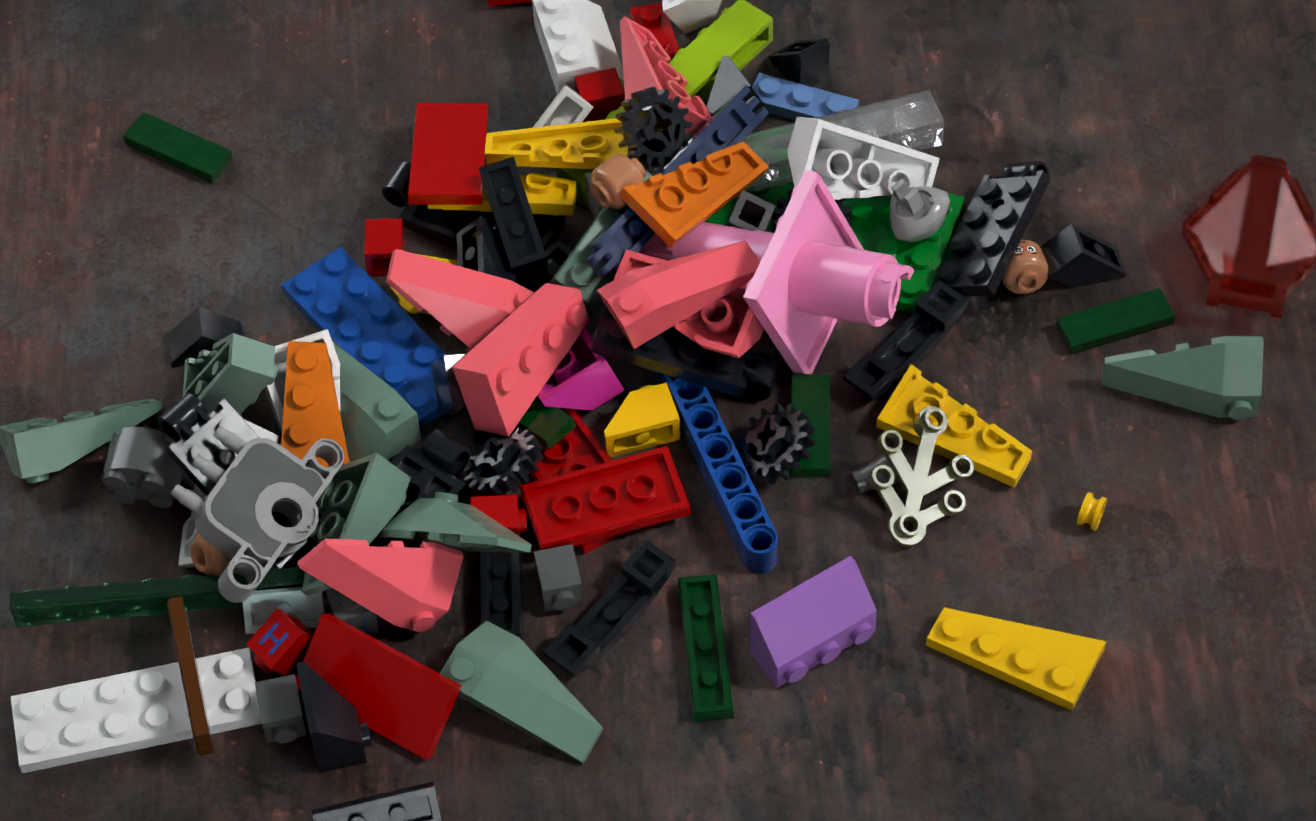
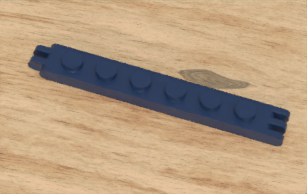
[586,84,769,278]

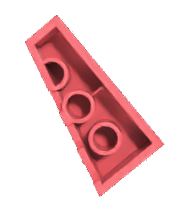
[452,283,590,437]

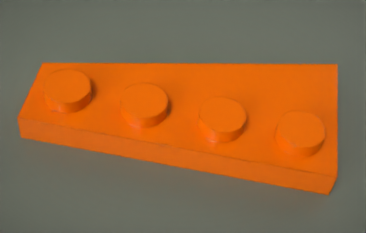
[620,141,769,248]
[281,341,349,467]

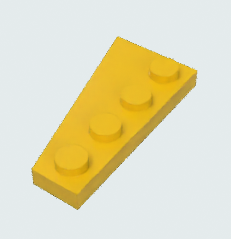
[485,118,630,169]
[428,171,577,216]
[877,364,1032,488]
[926,607,1106,711]

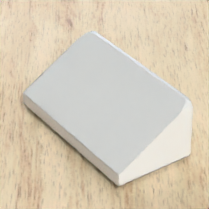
[533,84,593,128]

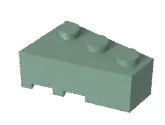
[183,333,278,416]

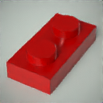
[630,2,680,63]

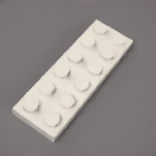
[10,648,262,773]

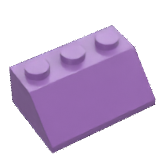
[750,556,877,688]

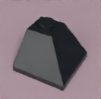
[297,662,372,773]

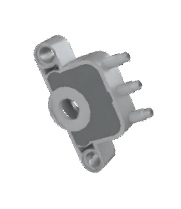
[171,427,344,603]

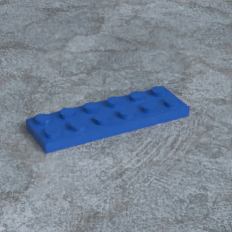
[281,247,447,429]

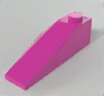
[538,328,625,411]

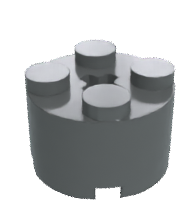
[101,427,183,508]

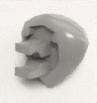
[890,178,950,242]

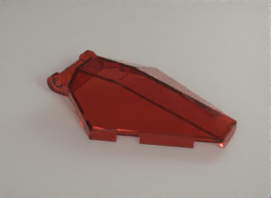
[1181,155,1316,319]

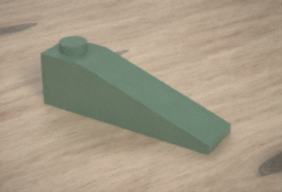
[332,341,421,462]
[302,453,411,596]
[440,621,604,764]

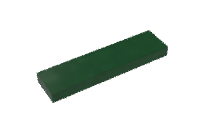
[678,574,734,722]

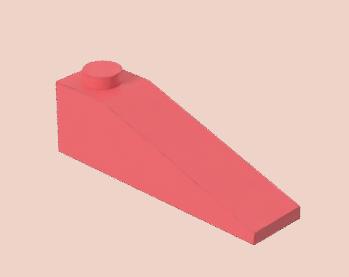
[620,16,711,135]
[597,241,760,349]
[386,249,535,353]

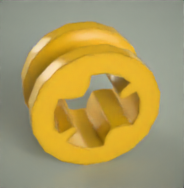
[1077,492,1107,531]

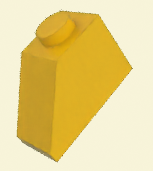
[604,382,680,458]

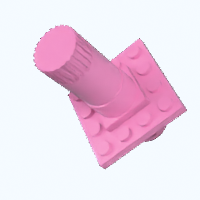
[640,170,914,374]

